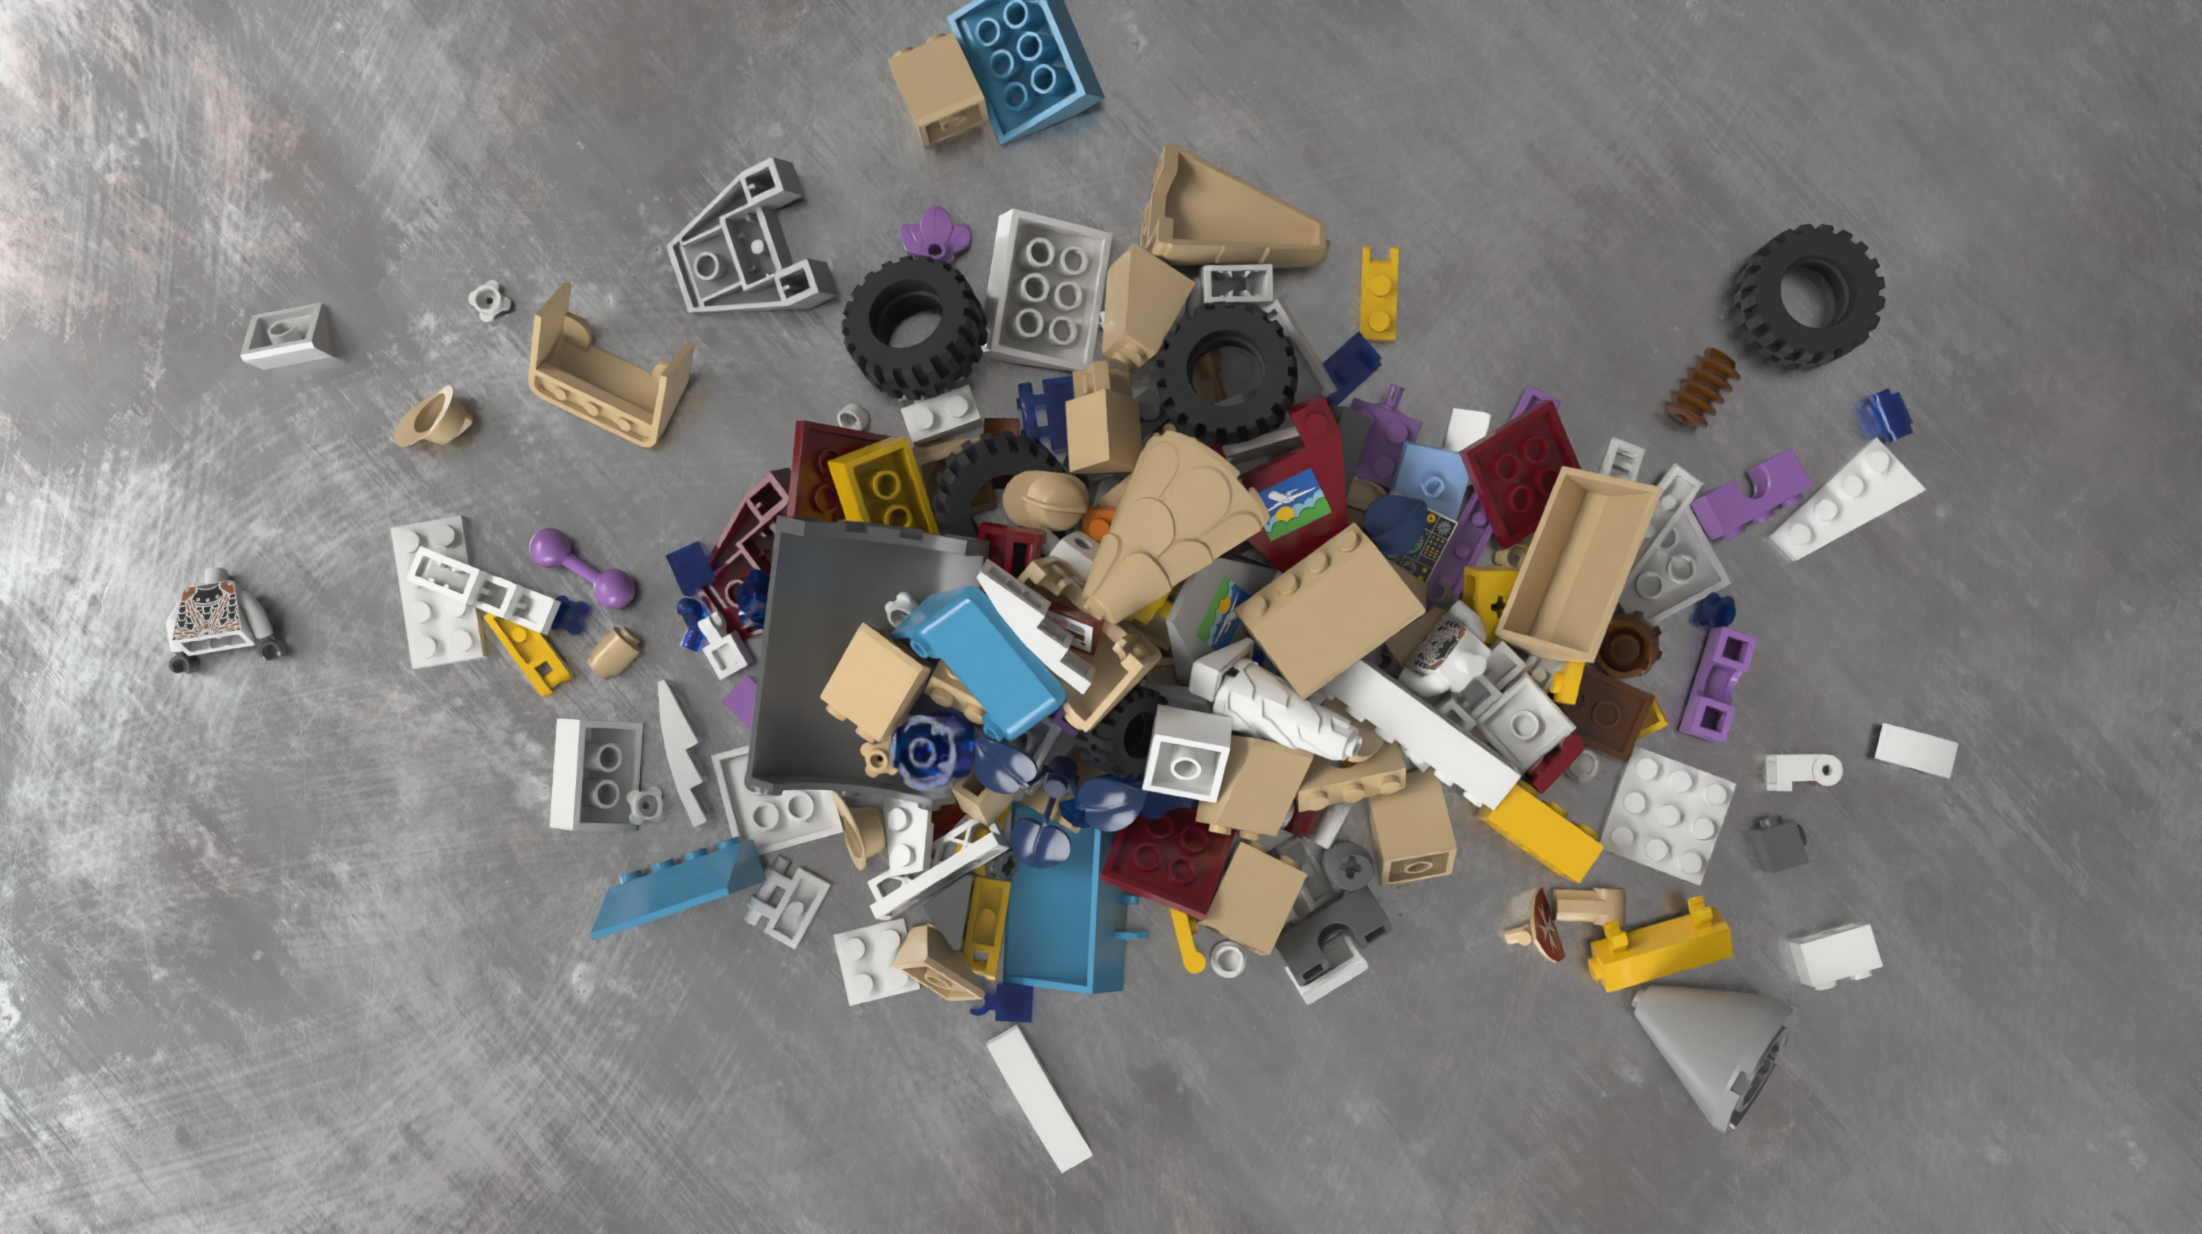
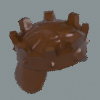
[1595,610,1663,679]

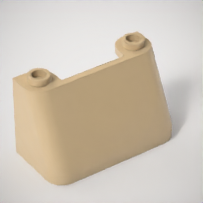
[1017,556,1162,732]

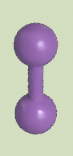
[529,528,635,609]

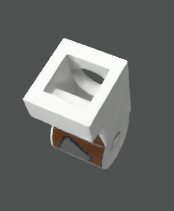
[1766,754,1843,791]

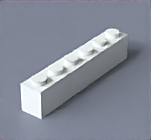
[1317,657,1521,811]

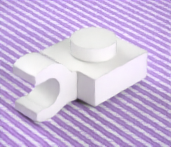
[698,611,754,680]

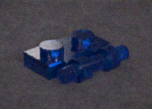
[1016,376,1075,452]

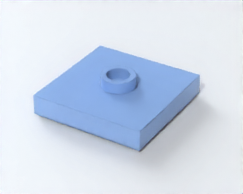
[1389,440,1469,520]

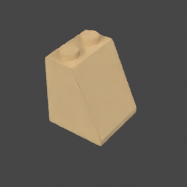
[888,32,989,147]
[1102,242,1195,373]
[820,622,936,743]
[1196,736,1314,841]
[1365,767,1457,886]
[1196,839,1308,956]

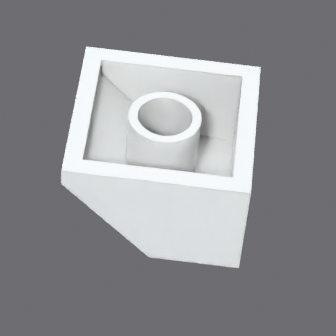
[1142,704,1232,803]

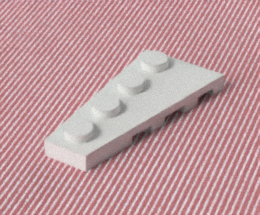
[1769,437,1926,561]
[881,796,934,877]

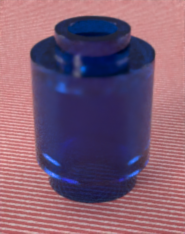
[1864,388,1913,444]

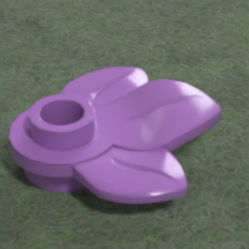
[900,206,971,265]

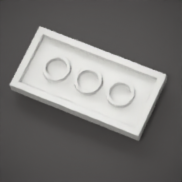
[390,515,487,669]

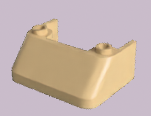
[528,282,695,448]

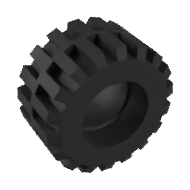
[1075,684,1168,780]

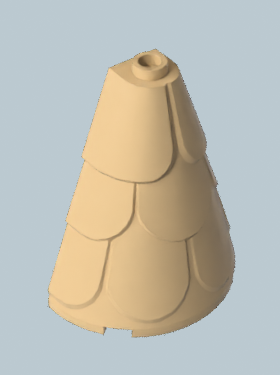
[1140,143,1330,269]
[1082,431,1270,625]

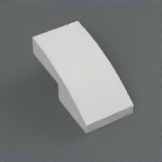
[1875,723,1959,778]

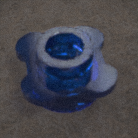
[1697,592,1736,628]
[551,595,589,636]

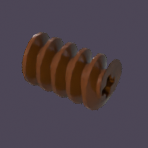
[1665,347,1741,428]

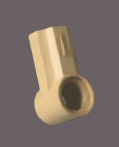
[1551,887,1626,926]

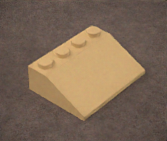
[1234,523,1426,700]

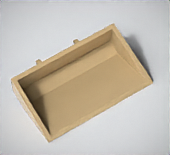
[1494,466,1663,663]

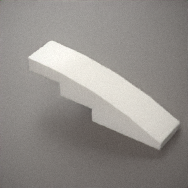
[406,546,561,635]
[976,559,1097,694]
[1398,638,1527,772]
[658,679,714,828]
[986,1025,1093,1173]

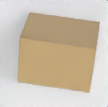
[1065,388,1142,474]

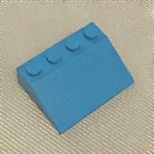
[947,0,1105,146]
[590,836,767,941]

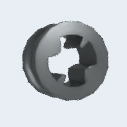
[985,849,1020,881]

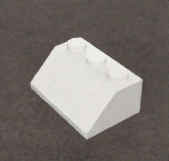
[550,719,643,831]

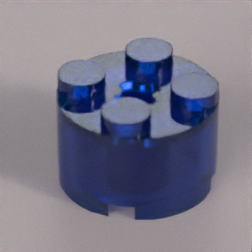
[889,710,975,791]

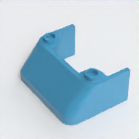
[889,585,1067,743]

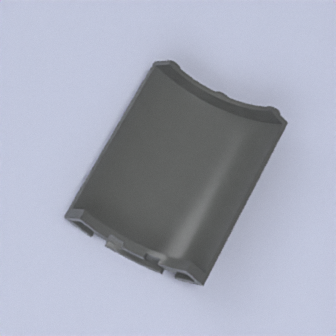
[745,515,990,811]

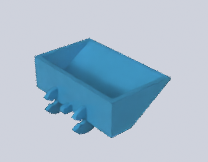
[1002,801,1149,994]

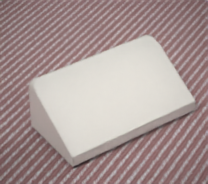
[1443,408,1491,486]
[1303,802,1356,850]
[1266,835,1336,916]
[1285,933,1368,1005]

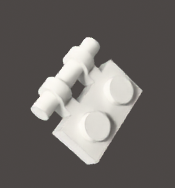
[743,855,832,949]

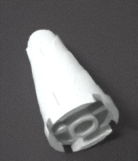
[1212,658,1362,761]

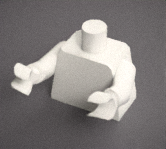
[1185,264,1273,319]

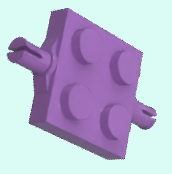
[1350,384,1423,488]

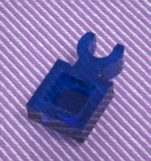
[970,983,1034,1023]

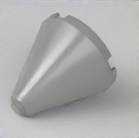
[1631,984,1801,1135]

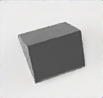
[923,872,977,950]

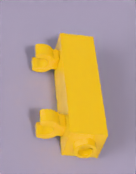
[1588,895,1733,993]

